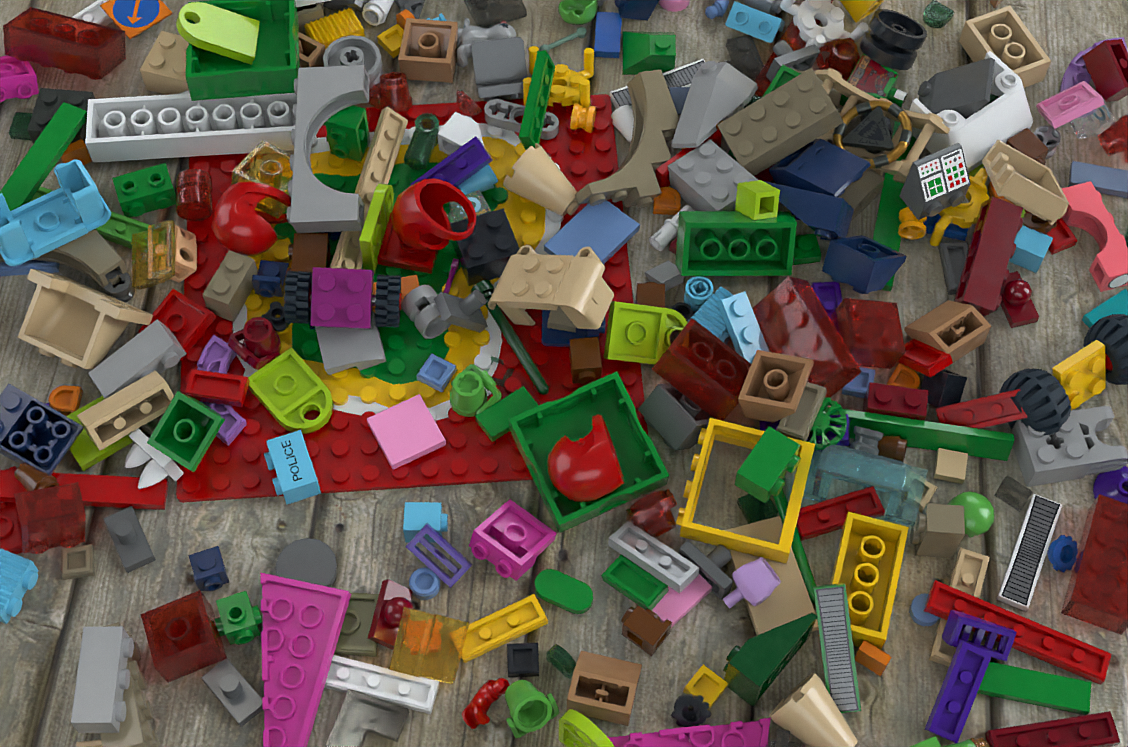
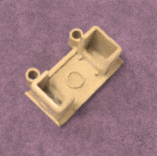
[488,245,614,330]

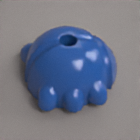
[1047,535,1078,572]

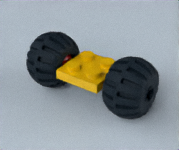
[999,314,1128,437]

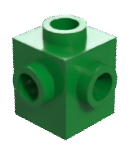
[215,591,263,645]

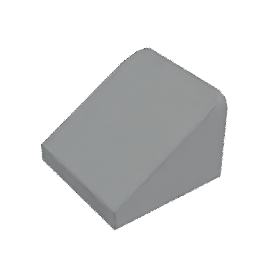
[645,260,684,291]

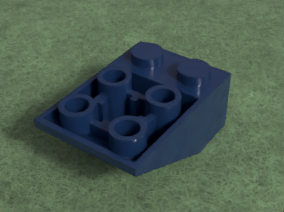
[769,139,871,197]
[0,383,84,475]

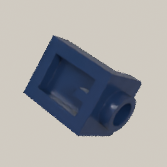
[252,260,290,298]
[188,546,229,592]

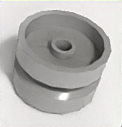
[323,35,384,100]

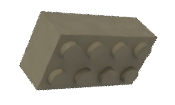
[717,68,844,176]
[80,622,160,747]

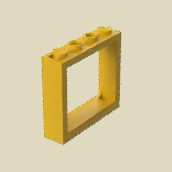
[676,418,815,564]

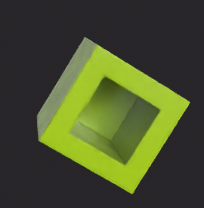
[735,180,780,220]

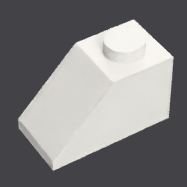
[438,112,484,155]

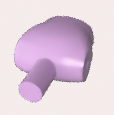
[723,557,781,608]

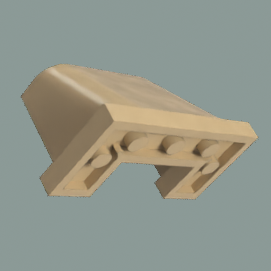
[17,269,153,370]

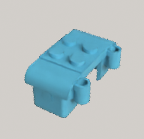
[0,159,111,266]

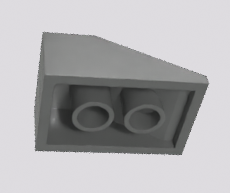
[918,57,995,119]

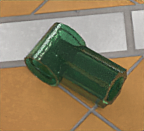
[404,113,440,171]

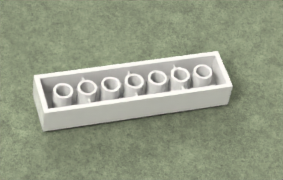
[85,93,297,163]

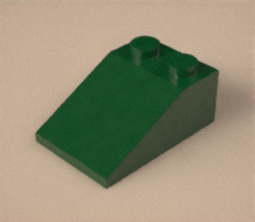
[723,612,817,707]

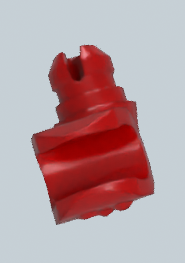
[462,678,510,730]

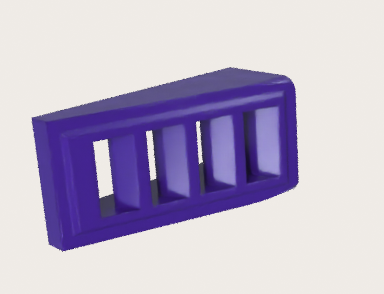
[942,610,1017,661]

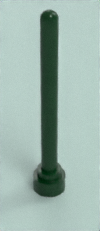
[471,280,549,395]

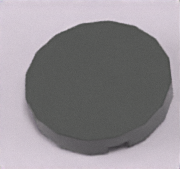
[275,538,337,587]

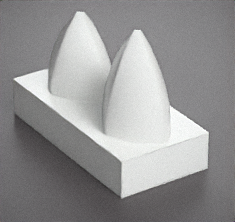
[125,429,184,489]

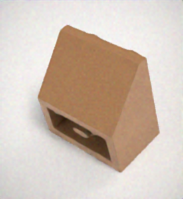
[904,300,992,363]
[566,651,642,726]

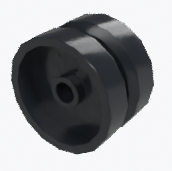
[860,9,927,70]

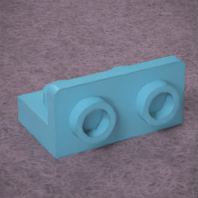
[725,1,786,43]

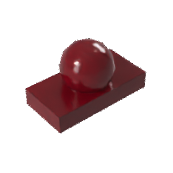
[999,271,1039,328]
[367,579,414,650]

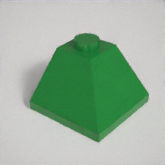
[622,31,676,75]
[147,391,225,472]

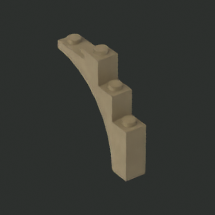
[575,70,679,209]
[0,229,129,289]

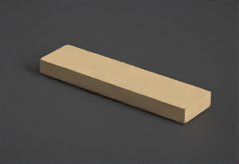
[929,547,990,667]

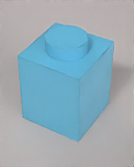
[1009,225,1053,273]
[403,502,448,543]

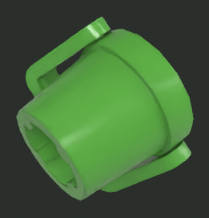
[450,364,502,417]
[505,680,559,738]

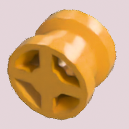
[570,103,596,133]
[898,207,927,240]

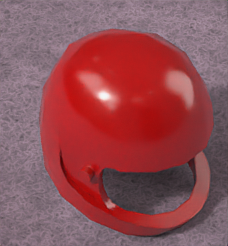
[391,178,476,252]
[211,182,291,256]
[547,414,624,502]

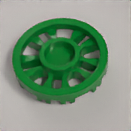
[806,397,847,450]

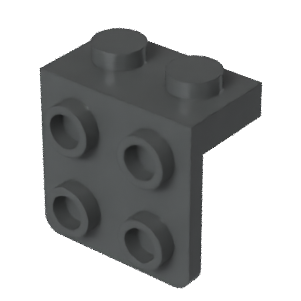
[471,37,527,102]

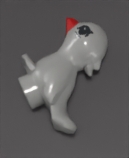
[457,18,516,68]

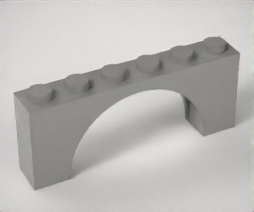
[287,65,370,233]

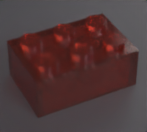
[652,318,751,421]

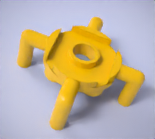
[523,46,594,108]
[929,168,989,246]

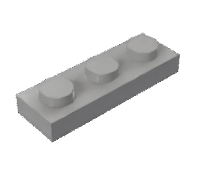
[608,521,699,593]

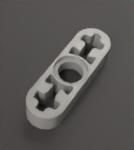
[484,99,559,140]

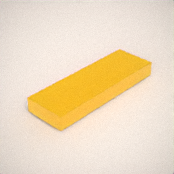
[450,594,548,663]

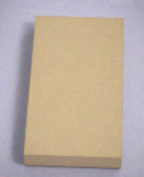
[724,516,819,635]

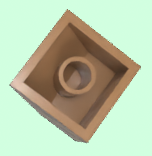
[398,18,458,83]
[738,350,814,423]

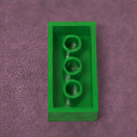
[675,211,797,276]

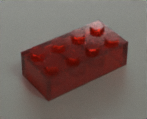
[3,7,126,80]
[752,276,862,398]
[1061,494,1128,635]

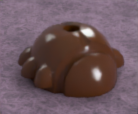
[1022,213,1057,234]

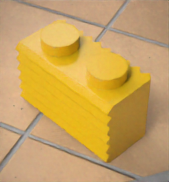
[304,7,365,50]

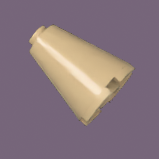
[503,143,579,216]
[769,673,858,747]

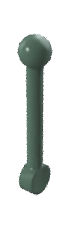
[539,27,587,53]

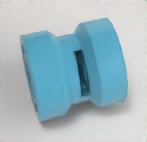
[684,276,713,312]

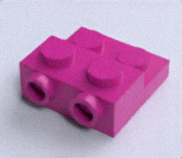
[0,53,39,102]
[469,499,557,581]

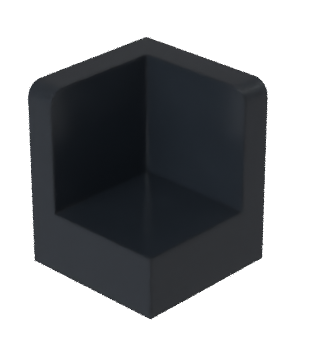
[920,369,967,408]

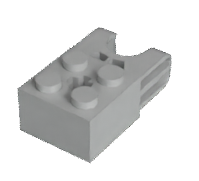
[1010,406,1128,487]

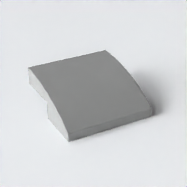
[315,311,386,375]

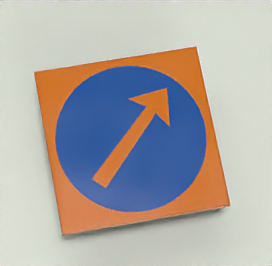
[100,0,173,39]

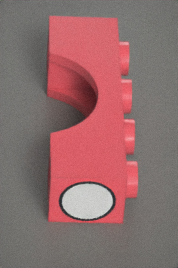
[1062,181,1128,292]

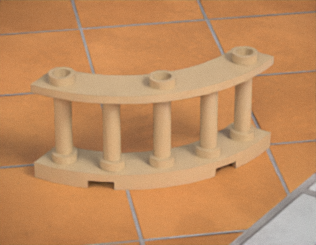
[815,68,950,183]

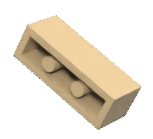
[77,370,174,450]

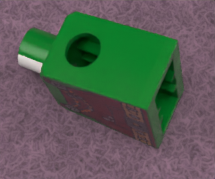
[840,54,908,108]

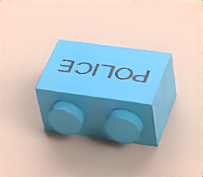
[264,430,321,504]

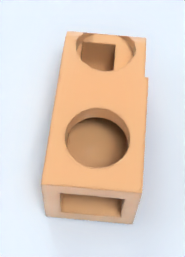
[159,225,197,283]

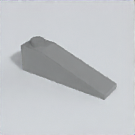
[671,61,758,148]

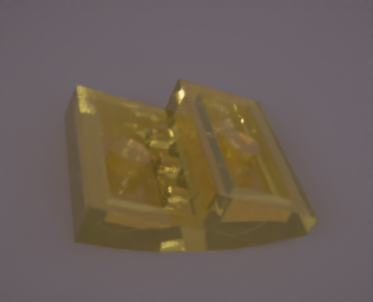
[132,220,175,290]
[389,607,469,685]

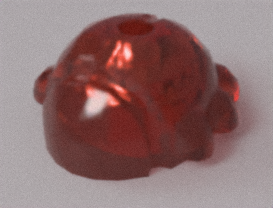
[456,90,483,116]

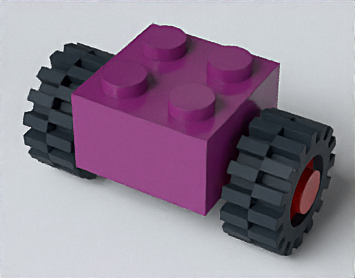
[284,267,402,329]

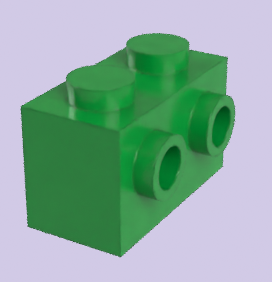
[323,105,371,162]
[112,163,179,218]
[734,426,801,504]

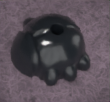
[671,694,711,727]

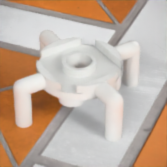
[780,0,869,49]

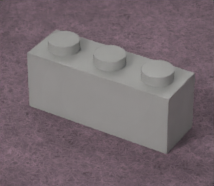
[88,319,187,399]
[71,626,134,733]

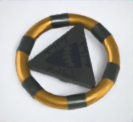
[833,100,913,169]

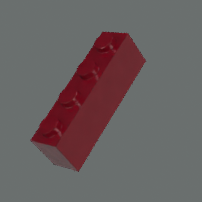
[954,196,1023,317]

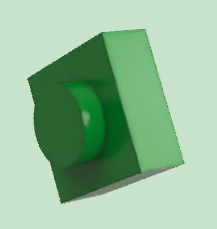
[793,233,822,265]

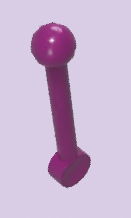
[444,258,459,294]

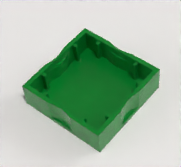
[186,0,300,101]
[509,371,669,533]

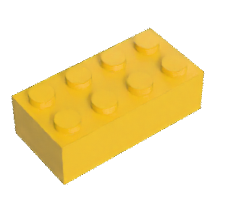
[818,512,909,650]

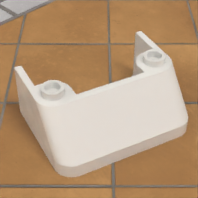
[909,51,1033,173]

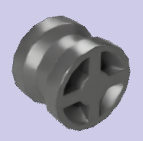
[1034,125,1061,159]

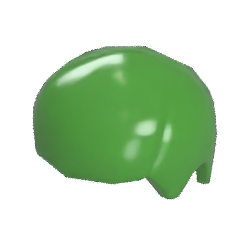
[558,0,598,25]
[947,491,994,538]

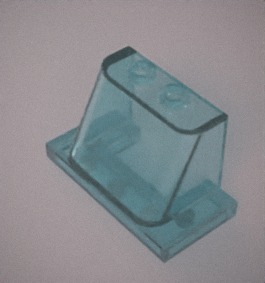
[803,445,928,526]

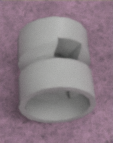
[401,285,451,339]

